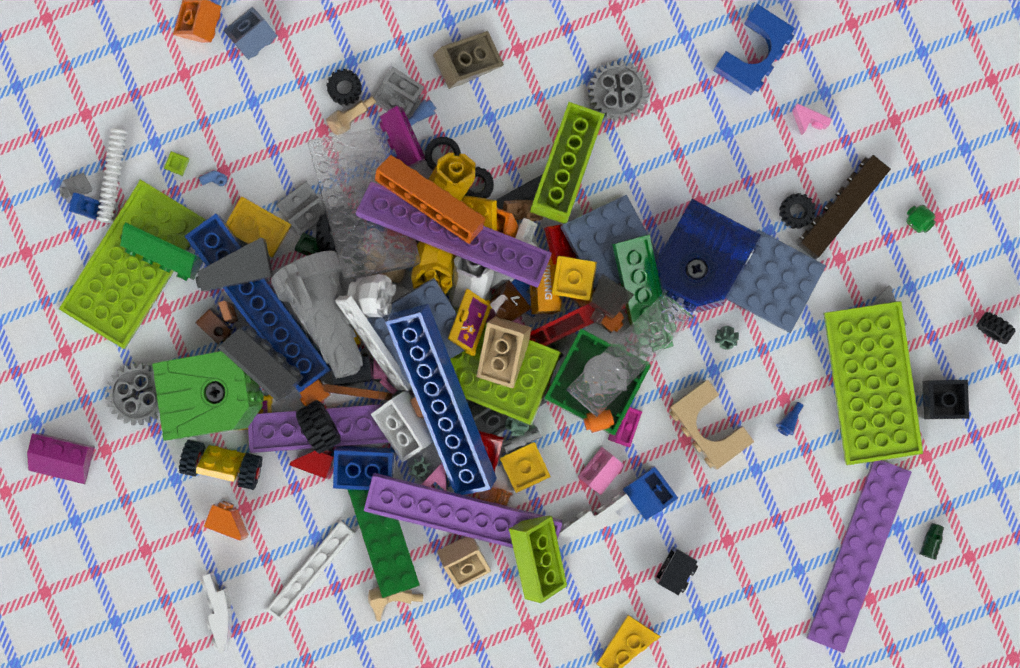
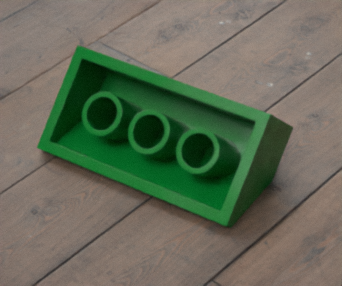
[120,222,203,281]

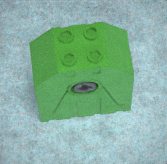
[152,351,264,441]

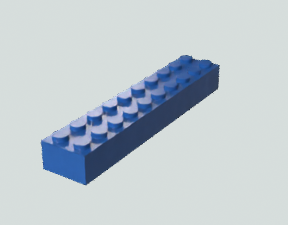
[185,213,331,393]
[385,304,497,495]

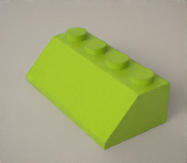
[509,515,567,603]

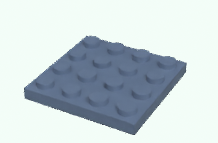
[561,195,662,295]
[722,230,826,333]
[367,278,464,383]

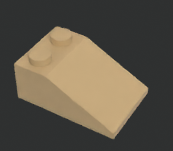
[477,316,532,388]

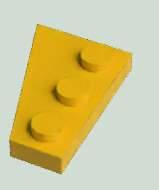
[596,615,661,668]

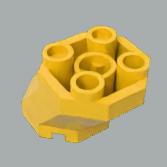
[428,153,476,201]
[411,241,456,294]

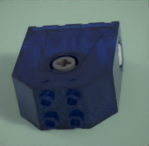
[656,199,761,313]

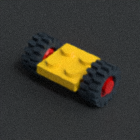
[179,439,263,490]

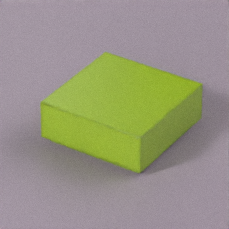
[164,151,190,176]

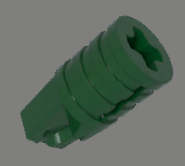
[919,523,944,560]

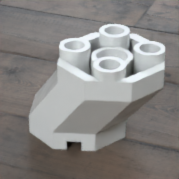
[448,256,494,311]
[347,274,396,318]

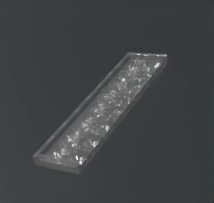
[567,292,694,417]

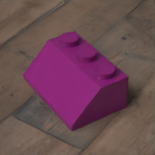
[379,106,426,167]
[27,433,95,484]

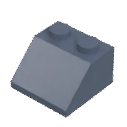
[223,7,277,60]

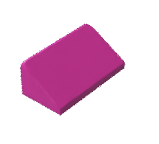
[608,407,642,448]

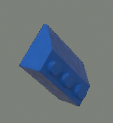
[333,446,395,490]

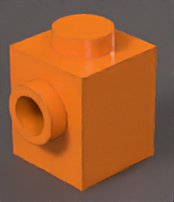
[300,379,331,406]

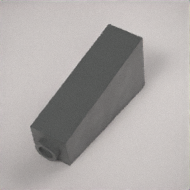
[196,238,273,292]

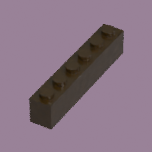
[798,155,891,259]

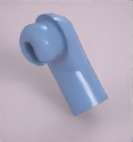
[199,170,228,186]

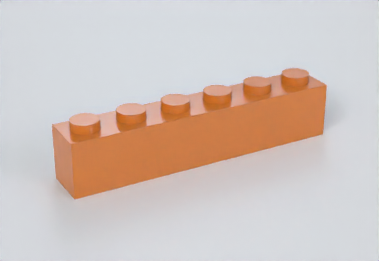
[375,155,486,244]

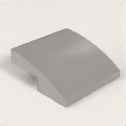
[374,67,424,116]
[276,181,327,235]

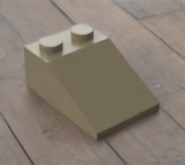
[433,31,504,89]

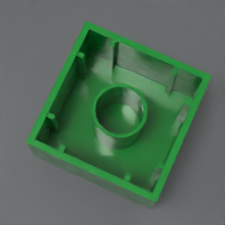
[544,329,651,435]

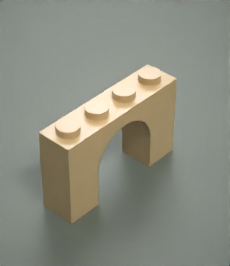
[669,380,754,470]

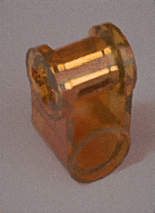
[475,487,513,506]

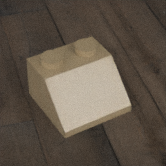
[437,536,491,589]

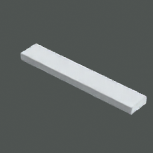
[335,296,411,391]
[265,520,356,622]

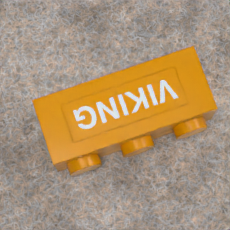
[530,257,562,314]

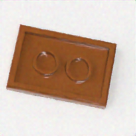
[324,384,393,401]

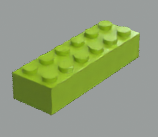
[530,102,605,224]

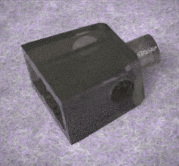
[588,274,634,325]

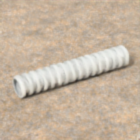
[96,128,127,223]

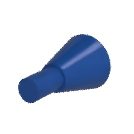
[776,402,804,436]

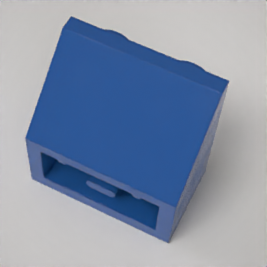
[623,466,678,520]

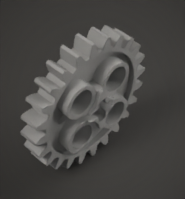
[588,60,650,122]
[105,363,160,425]

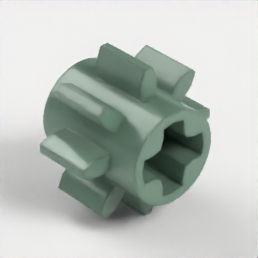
[715,326,739,350]
[505,417,529,437]
[408,457,432,481]

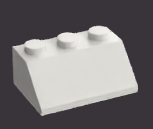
[371,390,433,463]

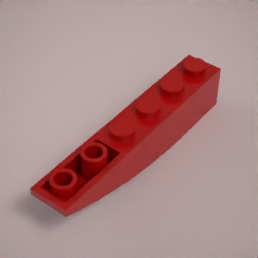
[529,290,626,346]

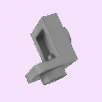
[59,173,93,204]

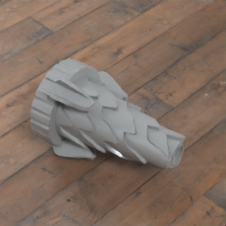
[271,251,363,379]

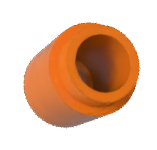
[583,409,614,433]

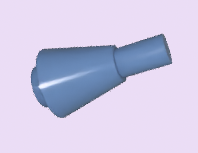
[408,99,437,126]

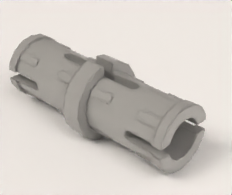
[502,427,542,453]

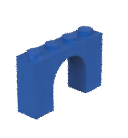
[713,4,795,95]

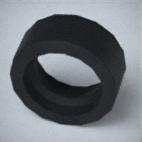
[425,137,461,171]

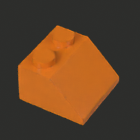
[173,0,222,43]
[204,501,249,541]

